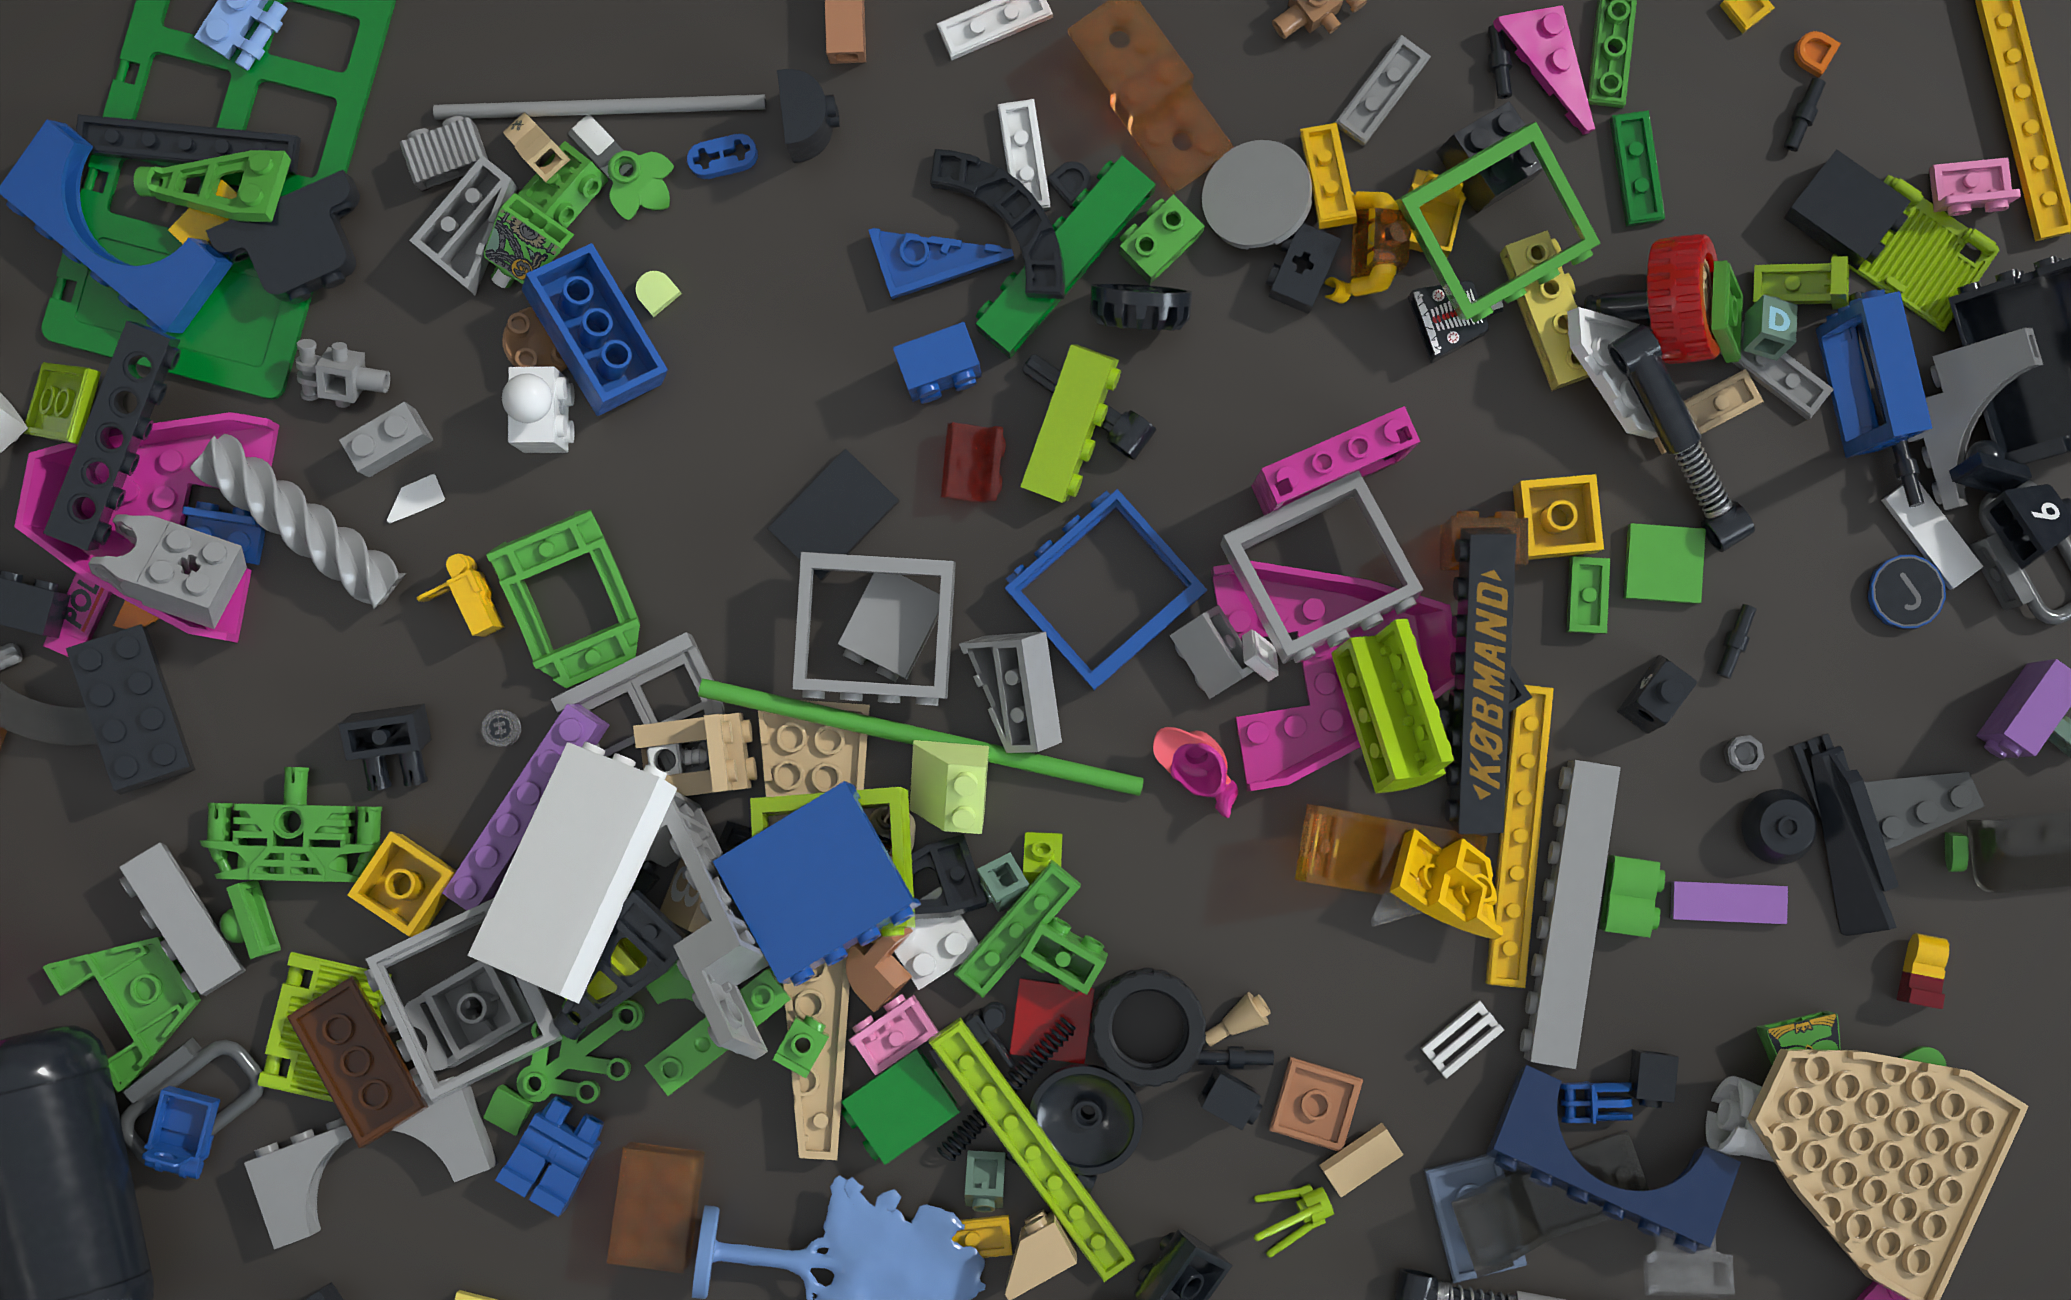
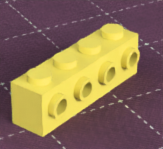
[1499,230,1589,391]

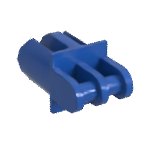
[1560,1081,1633,1124]

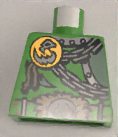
[484,193,574,288]

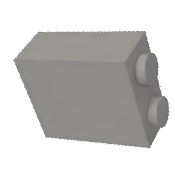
[838,573,940,682]

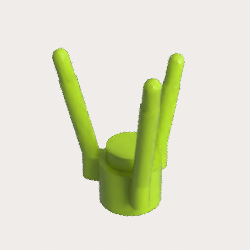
[1254,1184,1334,1257]

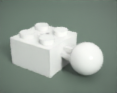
[502,367,575,453]

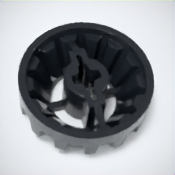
[1090,284,1192,331]

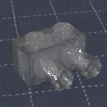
[1643,1234,1735,1298]

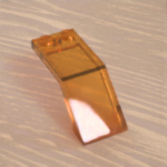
[1295,804,1488,897]

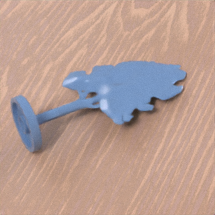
[692,1176,986,1300]

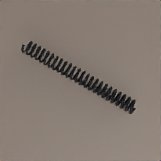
[937,1017,1076,1161]

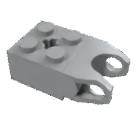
[88,514,247,629]
[384,961,536,1076]

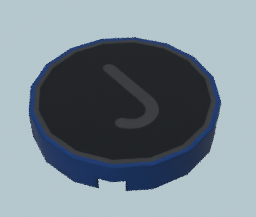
[1868,555,1946,629]

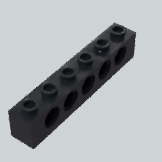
[43,321,181,551]

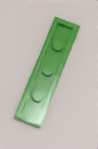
[954,860,1081,998]

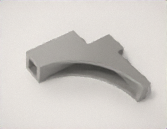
[1908,328,2043,510]

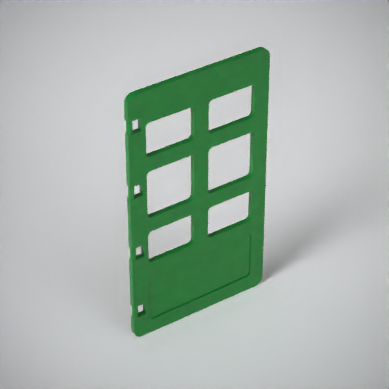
[42,0,396,400]

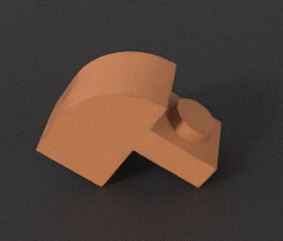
[846,928,913,1012]

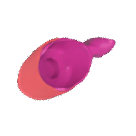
[1153,727,1238,818]

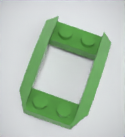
[486,509,640,688]

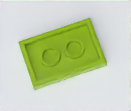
[24,362,101,444]

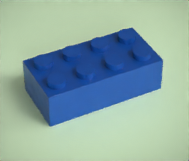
[522,243,668,417]

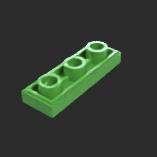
[1587,0,1637,108]

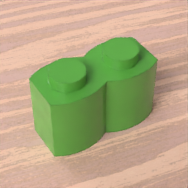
[1599,855,1665,938]

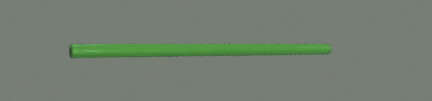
[698,678,1144,796]

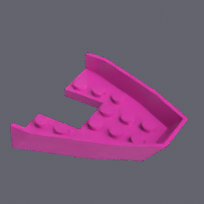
[14,412,279,643]
[1211,561,1456,791]

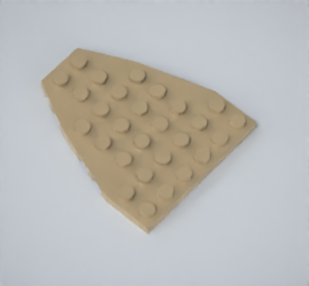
[1747,1049,2029,1300]

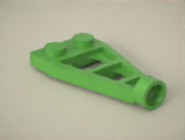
[134,150,291,222]

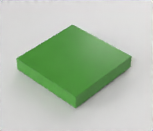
[1711,260,1743,363]
[1623,523,1706,604]

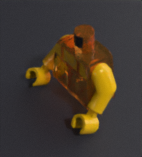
[1324,191,1412,303]

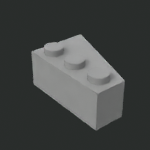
[409,155,518,295]
[959,632,1062,753]

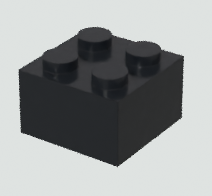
[1436,101,1543,214]

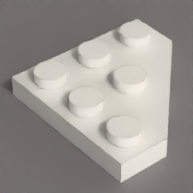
[1567,307,1658,439]

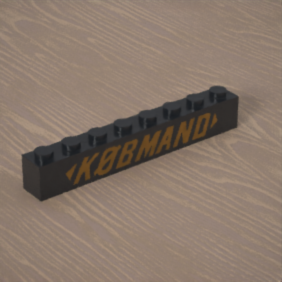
[1444,527,1517,834]

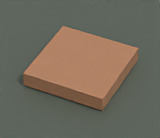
[1268,1057,1363,1152]

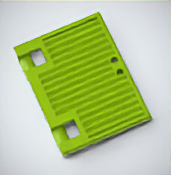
[1832,175,2000,332]
[257,952,392,1102]

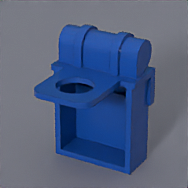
[142,1086,220,1179]

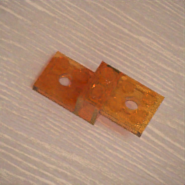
[1068,0,1234,194]

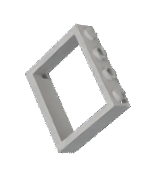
[1220,470,1423,664]
[793,552,956,706]
[364,898,563,1102]

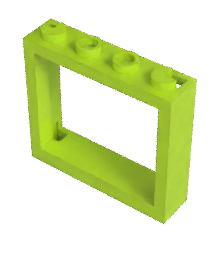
[750,787,915,937]

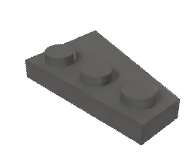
[1864,772,1985,850]

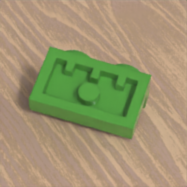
[517,141,608,229]

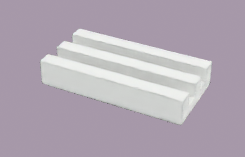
[1421,1000,1504,1079]

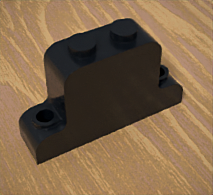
[206,170,360,304]

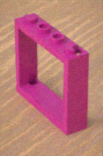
[1251,406,1421,515]

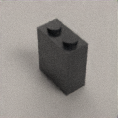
[1784,149,1911,270]

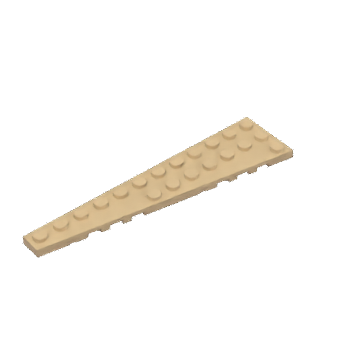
[758,700,870,1160]

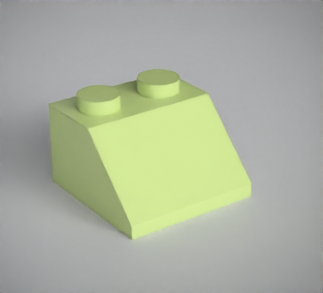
[910,740,989,834]

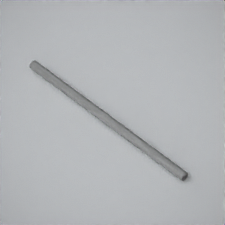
[433,94,766,120]

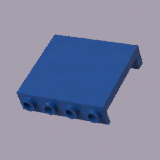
[712,781,921,986]

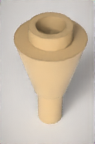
[1205,992,1271,1047]

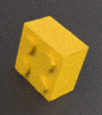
[1513,474,1604,560]
[347,831,457,937]

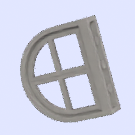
[551,632,725,773]

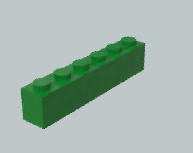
[975,155,1156,359]

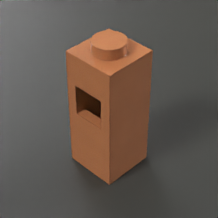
[825,0,866,64]

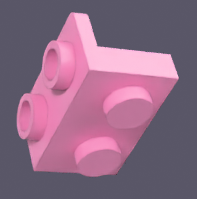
[1929,158,2021,216]
[849,994,939,1076]

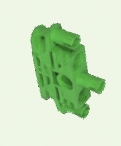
[199,767,382,882]

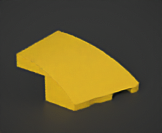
[1390,828,1503,940]

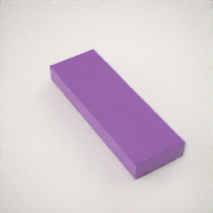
[1670,881,1788,924]

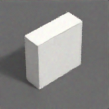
[1242,630,1279,682]

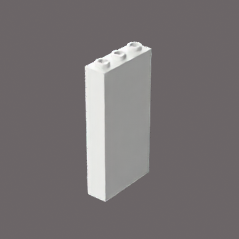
[467,742,677,1004]

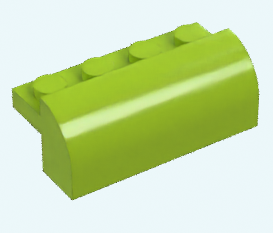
[1331,619,1454,793]

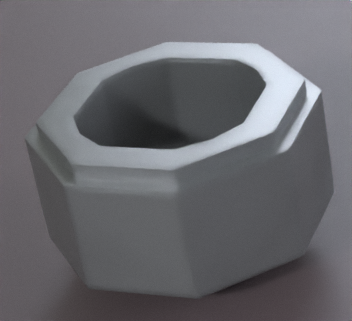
[1724,735,1764,772]

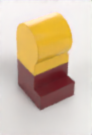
[1896,933,1949,1009]

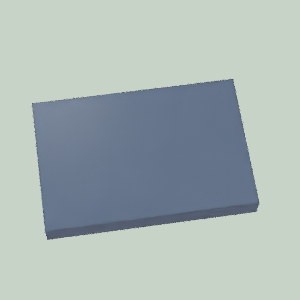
[1424,1154,1527,1283]

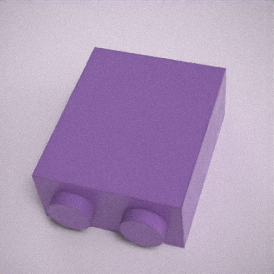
[1976,659,2071,759]

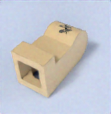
[503,112,570,182]

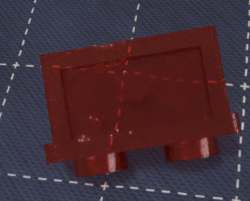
[941,422,1006,503]

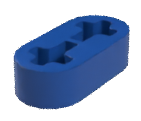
[687,134,758,179]

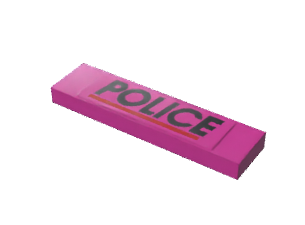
[43,573,112,657]

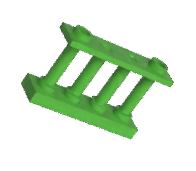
[644,968,791,1096]

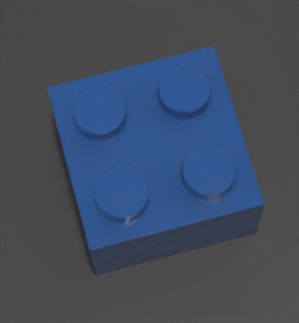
[893,322,982,404]

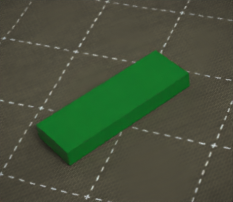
[1610,110,1666,227]

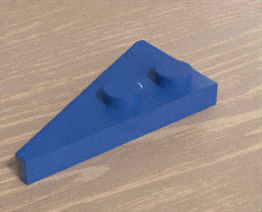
[868,228,1014,299]

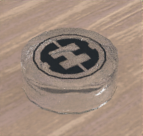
[481,710,521,747]

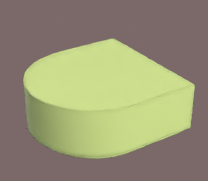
[636,271,682,317]

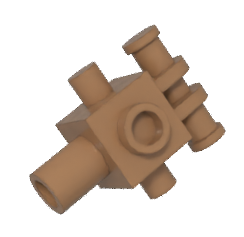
[1272,0,1367,39]

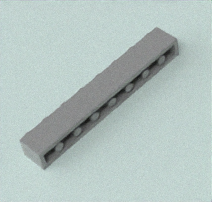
[1520,760,1621,1069]

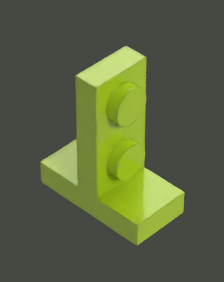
[1753,256,1849,310]

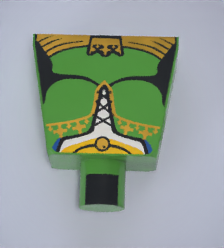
[1756,1010,1841,1065]

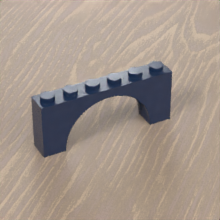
[1486,1065,1741,1254]

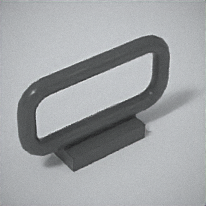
[1967,480,2071,625]
[120,1037,265,1169]

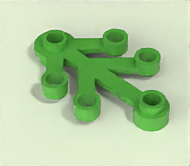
[517,999,645,1104]

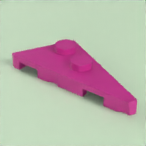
[1493,5,1595,135]

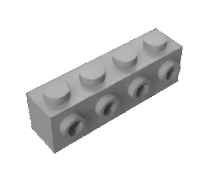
[119,842,246,996]

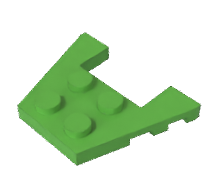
[43,936,201,1092]

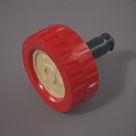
[1584,234,1720,364]

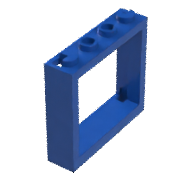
[1815,289,1932,458]
[1005,489,1207,691]

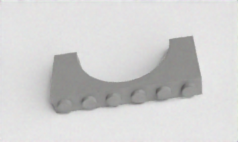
[244,1076,498,1250]

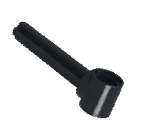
[1022,354,1157,460]

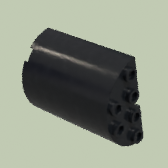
[1948,256,2071,465]

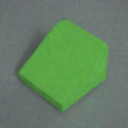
[483,1084,535,1136]

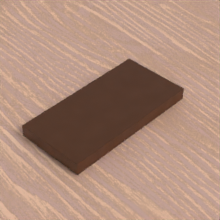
[287,976,429,1148]

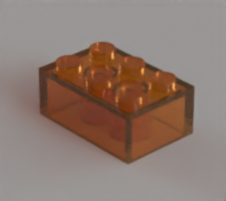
[607,1142,705,1273]

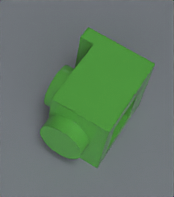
[772,1015,829,1078]

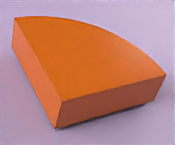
[113,600,160,629]

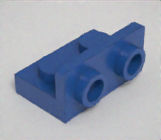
[182,501,266,565]

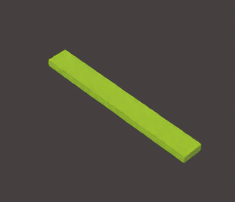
[929,1017,1135,1282]

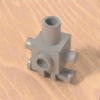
[296,339,390,408]

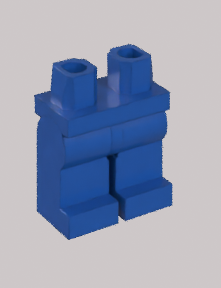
[495,1096,604,1217]

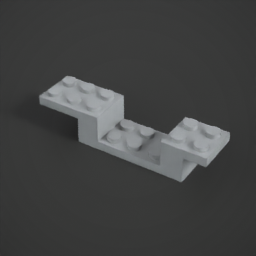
[645,792,769,1060]

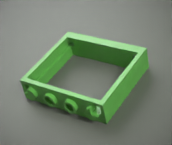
[1395,122,1601,323]

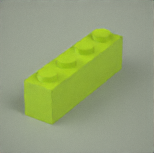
[1020,344,1121,503]

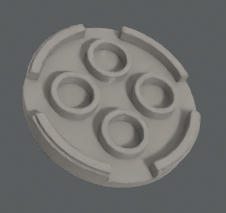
[1202,140,1312,250]

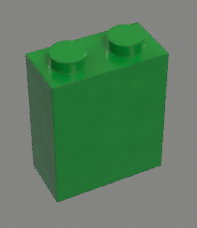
[841,1047,961,1165]

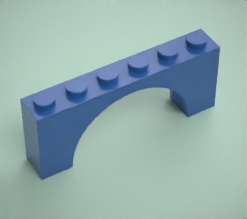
[0,119,234,334]

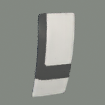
[568,115,632,181]

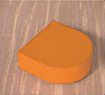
[1794,31,1841,78]

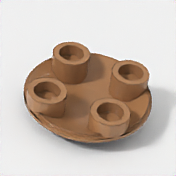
[503,307,567,372]

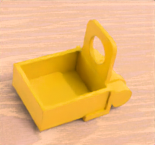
[1397,169,1466,258]
[416,554,505,637]

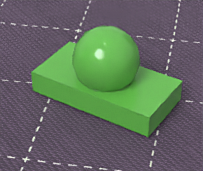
[219,880,281,959]

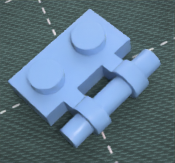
[194,0,288,71]

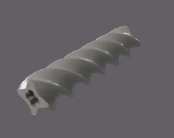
[190,434,406,609]

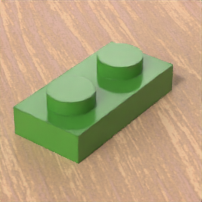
[1566,556,1610,634]

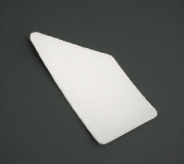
[387,474,445,523]

